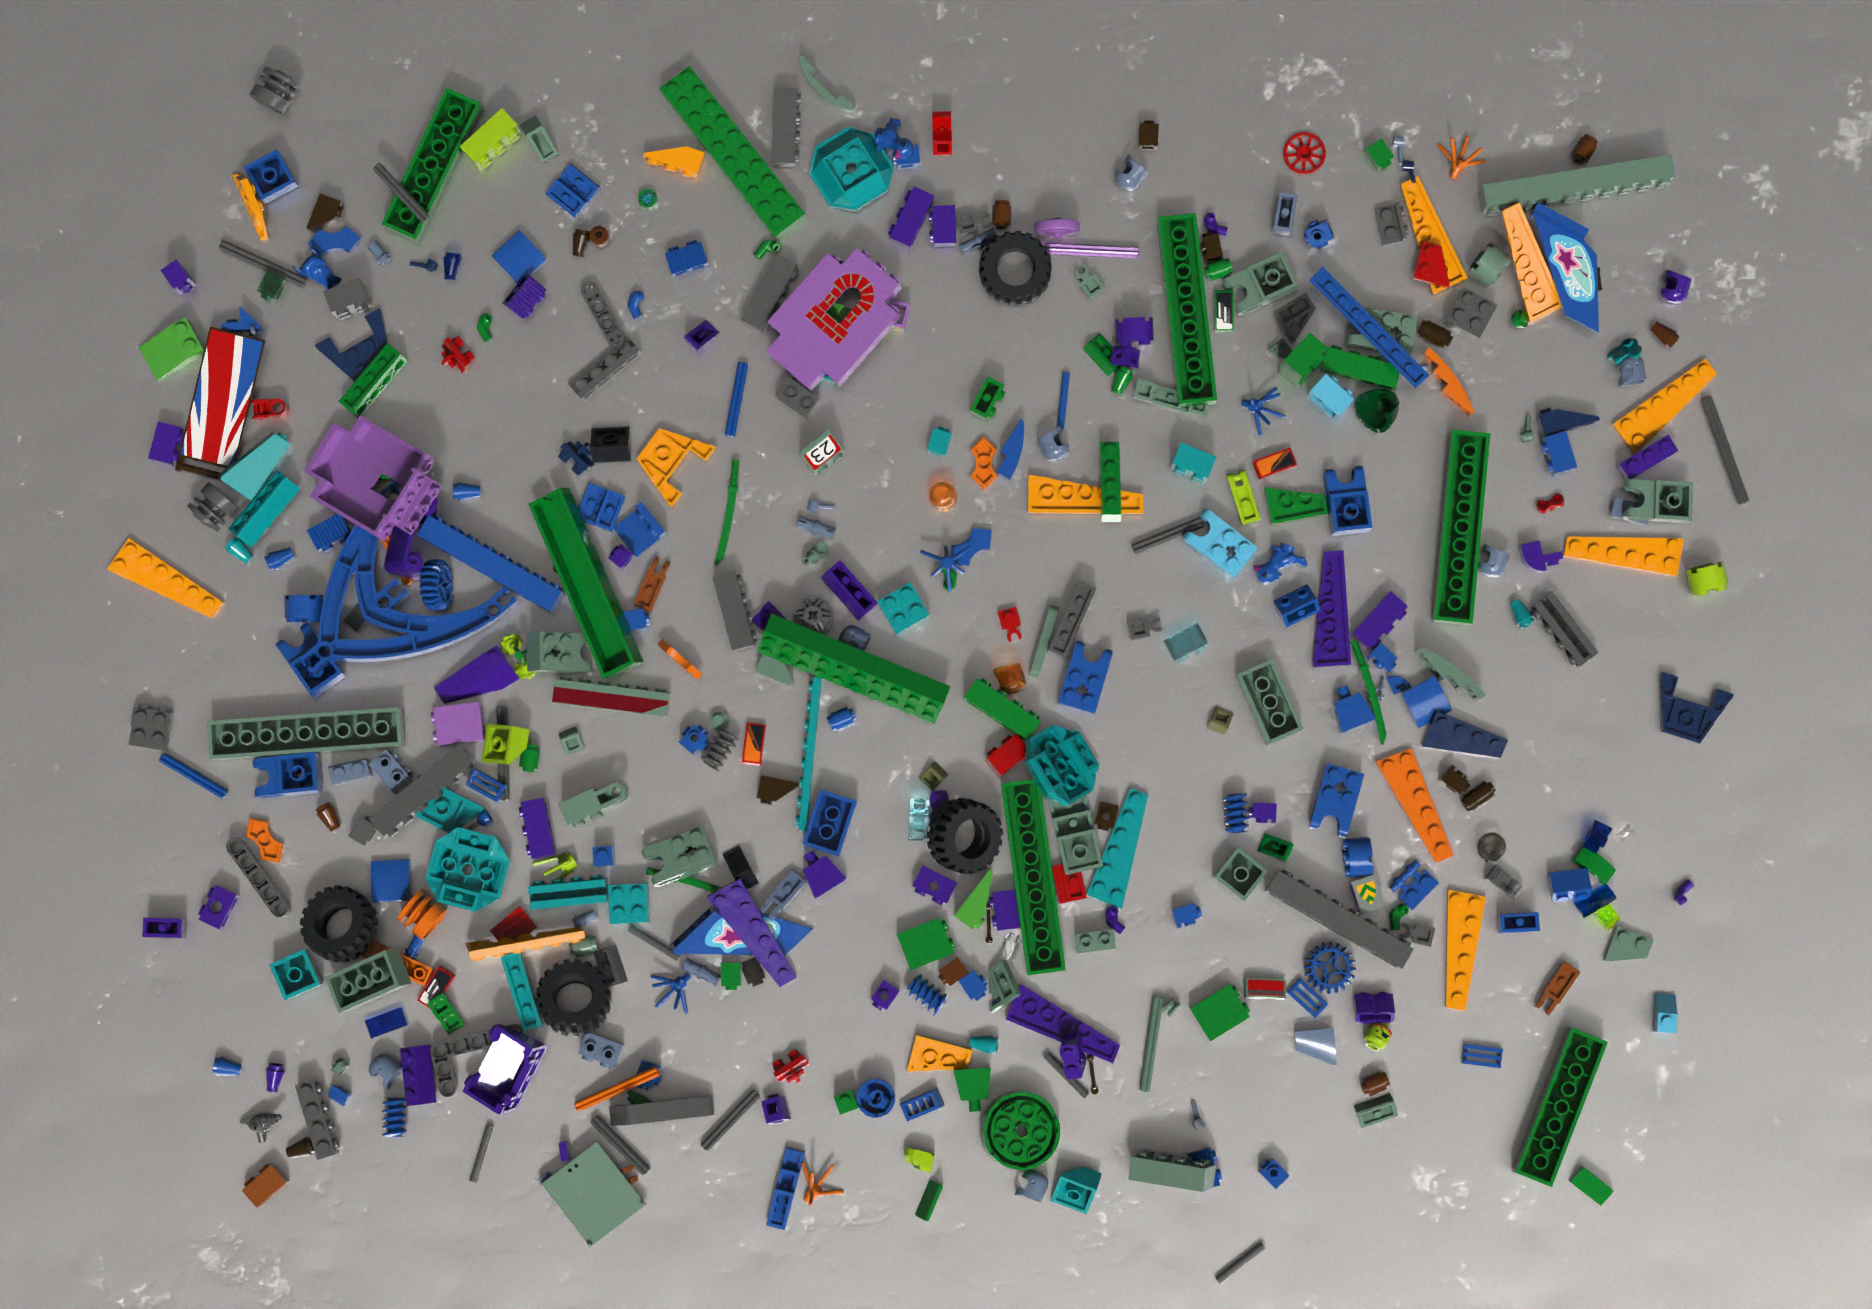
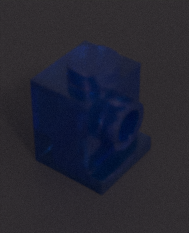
[1582,820,1612,853]

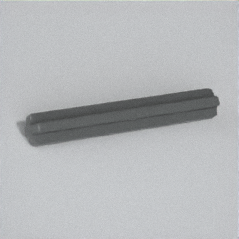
[373,163,430,223]
[1132,517,1204,554]
[701,1090,760,1151]
[591,1116,650,1175]

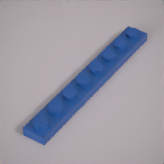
[1309,267,1430,389]

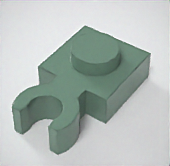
[1074,264,1106,300]

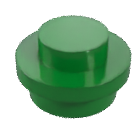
[1511,309,1529,328]

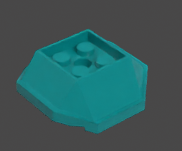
[809,127,894,212]
[1024,725,1099,807]
[425,827,511,912]

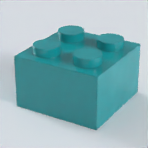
[1170,443,1216,484]
[877,582,930,636]
[608,883,650,924]
[269,949,323,1000]

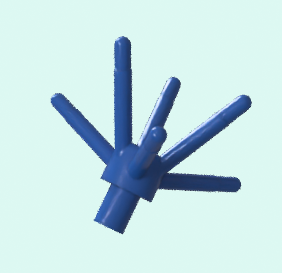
[1241,387,1286,436]
[920,546,972,593]
[651,973,691,1014]

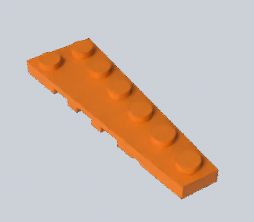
[1375,748,1454,863]

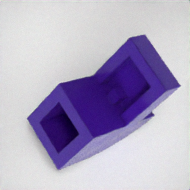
[1518,541,1564,573]

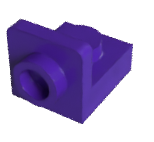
[1111,346,1140,369]

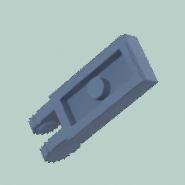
[759,869,807,921]

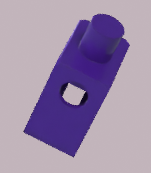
[803,850,846,899]

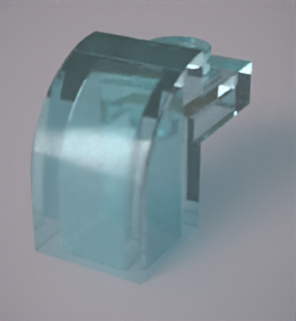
[908,799,929,841]

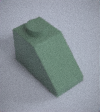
[520,115,559,163]
[756,655,793,686]

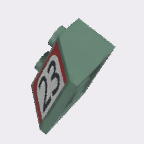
[799,429,844,475]

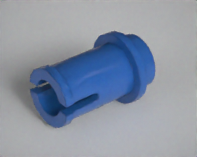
[404,934,426,959]

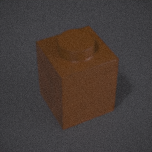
[938,957,969,986]

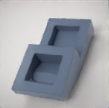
[1611,498,1649,525]

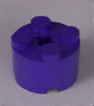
[1115,317,1154,346]

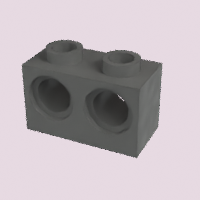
[775,377,820,420]

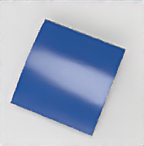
[546,163,601,218]
[491,230,546,283]
[578,482,626,532]
[1401,676,1452,728]
[371,859,411,903]

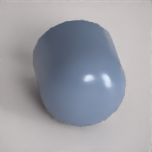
[1114,155,1148,191]
[1617,356,1647,386]
[1037,426,1069,461]
[1478,544,1510,578]
[838,625,871,651]
[368,1053,402,1090]
[1014,1170,1048,1203]

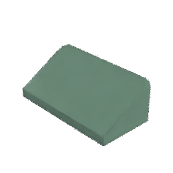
[1354,1094,1398,1128]

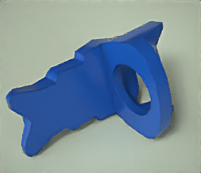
[293,247,341,290]

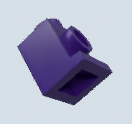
[608,544,635,571]
[1248,803,1277,824]
[871,980,900,1011]
[761,1094,791,1125]

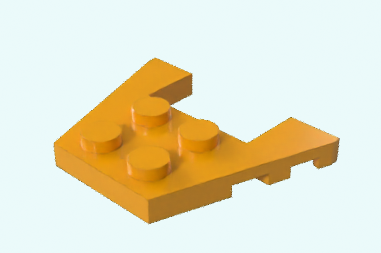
[637,428,716,508]

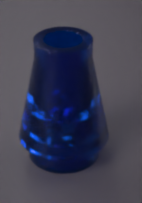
[443,252,462,280]

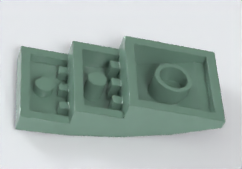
[1415,647,1486,702]
[1048,796,1103,875]

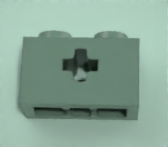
[1074,929,1116,954]

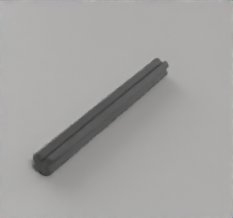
[1701,396,1749,505]

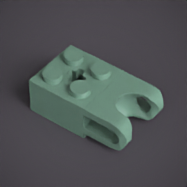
[1223,252,1298,316]
[1346,307,1418,355]
[1623,479,1693,523]
[527,631,592,673]
[558,783,628,828]
[641,826,718,887]

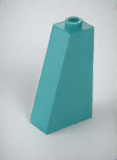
[217,432,291,501]

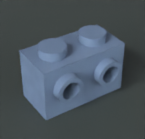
[369,749,413,794]
[578,1032,624,1069]

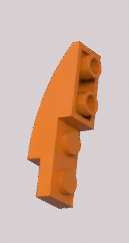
[358,940,433,986]

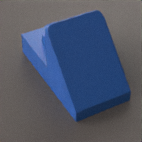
[221,307,263,333]

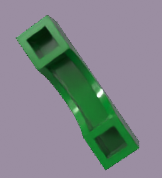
[1099,442,1121,522]

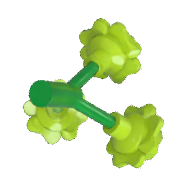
[500,633,537,679]

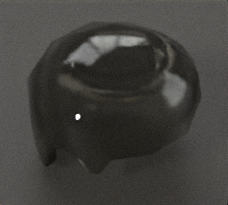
[1476,832,1506,862]

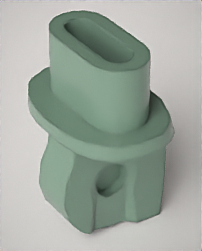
[802,541,828,565]

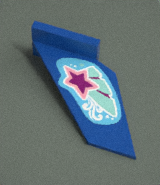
[1530,202,1599,333]
[670,905,813,956]

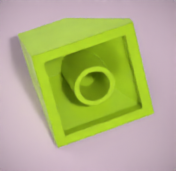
[481,724,530,765]

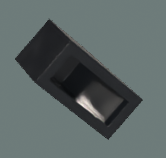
[722,845,759,889]

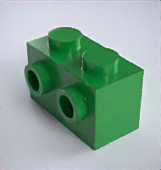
[970,376,1006,422]

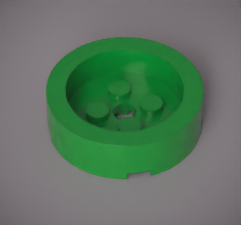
[980,1092,1060,1170]

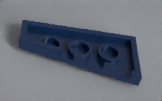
[1422,710,1508,758]

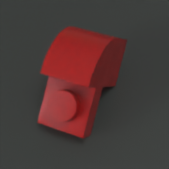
[932,111,952,155]

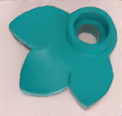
[1607,338,1642,364]

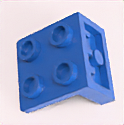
[614,502,666,557]

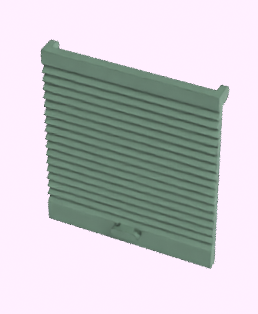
[541,1141,646,1247]

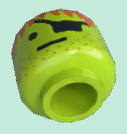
[1364,1022,1392,1051]

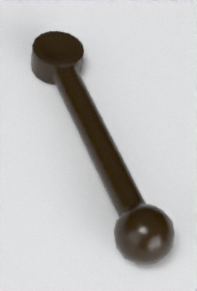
[985,903,993,944]
[1086,1054,1099,1094]

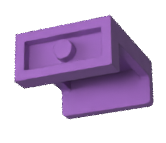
[431,702,485,747]

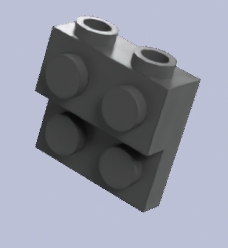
[128,704,174,751]

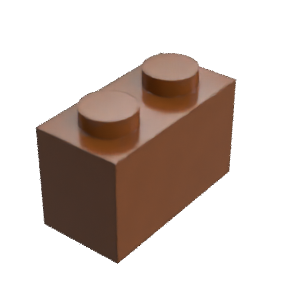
[242,1164,289,1208]

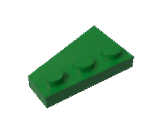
[1264,487,1328,525]

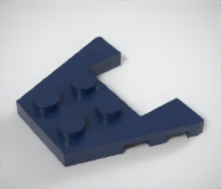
[315,309,387,382]
[1660,672,1734,744]

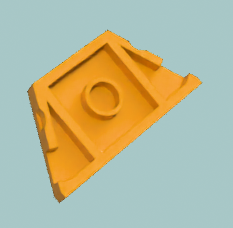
[232,172,268,241]

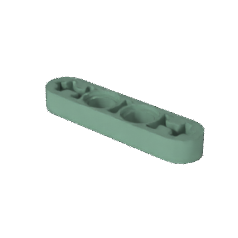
[1029,605,1059,679]

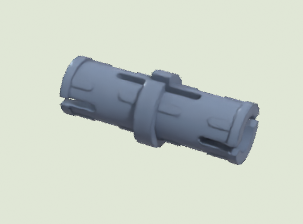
[959,227,997,255]
[796,516,836,539]
[682,958,721,986]

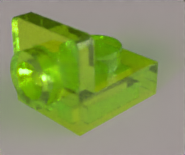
[1594,904,1620,930]

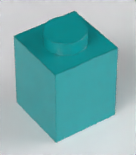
[927,427,952,458]

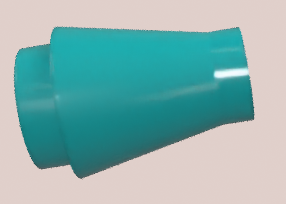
[224,536,253,564]
[1510,599,1535,629]
[970,1035,999,1054]

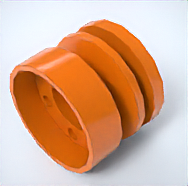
[397,889,448,940]

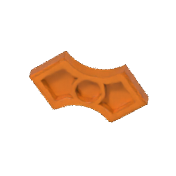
[970,436,998,490]
[658,639,702,679]
[246,818,284,863]

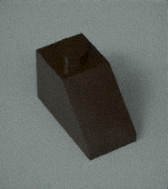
[306,193,345,233]
[757,775,799,805]

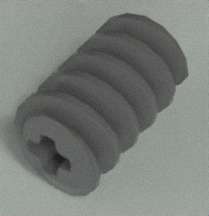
[700,729,740,772]

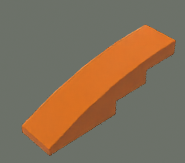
[1422,347,1474,417]

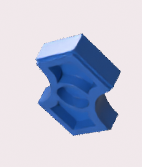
[308,226,362,256]
[950,528,992,566]

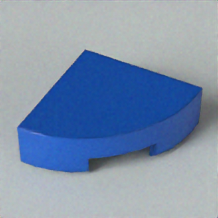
[1386,676,1412,695]

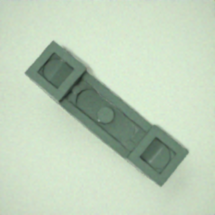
[799,55,856,114]
[1133,379,1209,417]

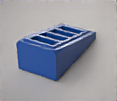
[900,1088,945,1122]

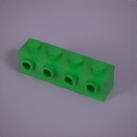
[1320,345,1400,391]

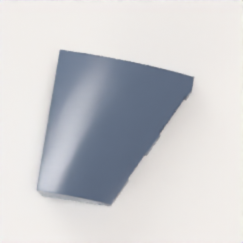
[1294,1028,1337,1065]

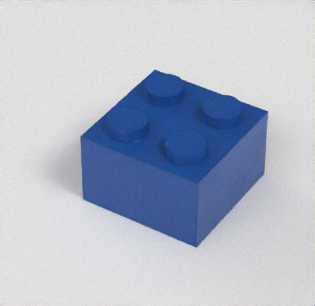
[244,149,299,204]

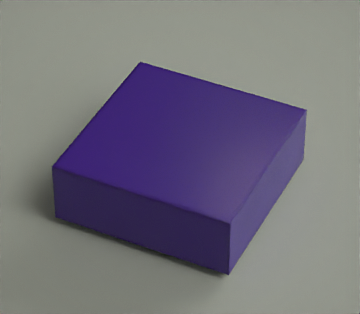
[559,1141,570,1162]

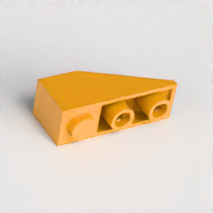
[643,146,706,178]

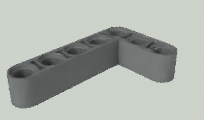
[430,1024,525,1097]
[609,1096,714,1126]

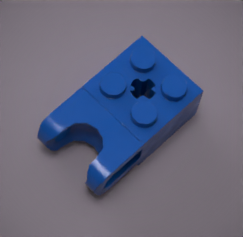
[1323,466,1373,536]
[276,623,345,699]
[1058,640,1113,715]
[252,752,323,799]
[1309,763,1364,838]

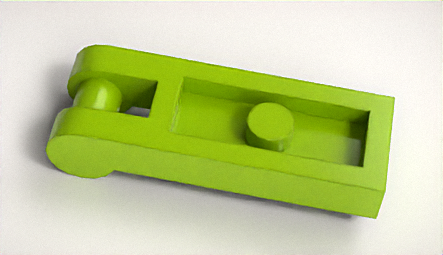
[1226,469,1261,526]

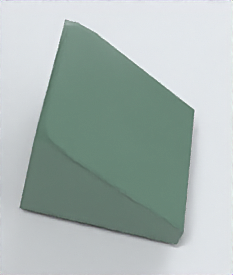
[559,727,585,755]

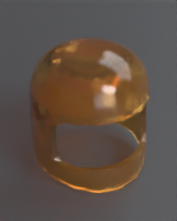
[928,481,958,512]
[993,663,1026,695]

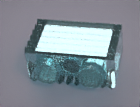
[1163,623,1208,663]

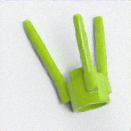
[532,852,577,879]

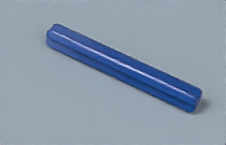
[725,362,748,437]
[159,753,228,799]

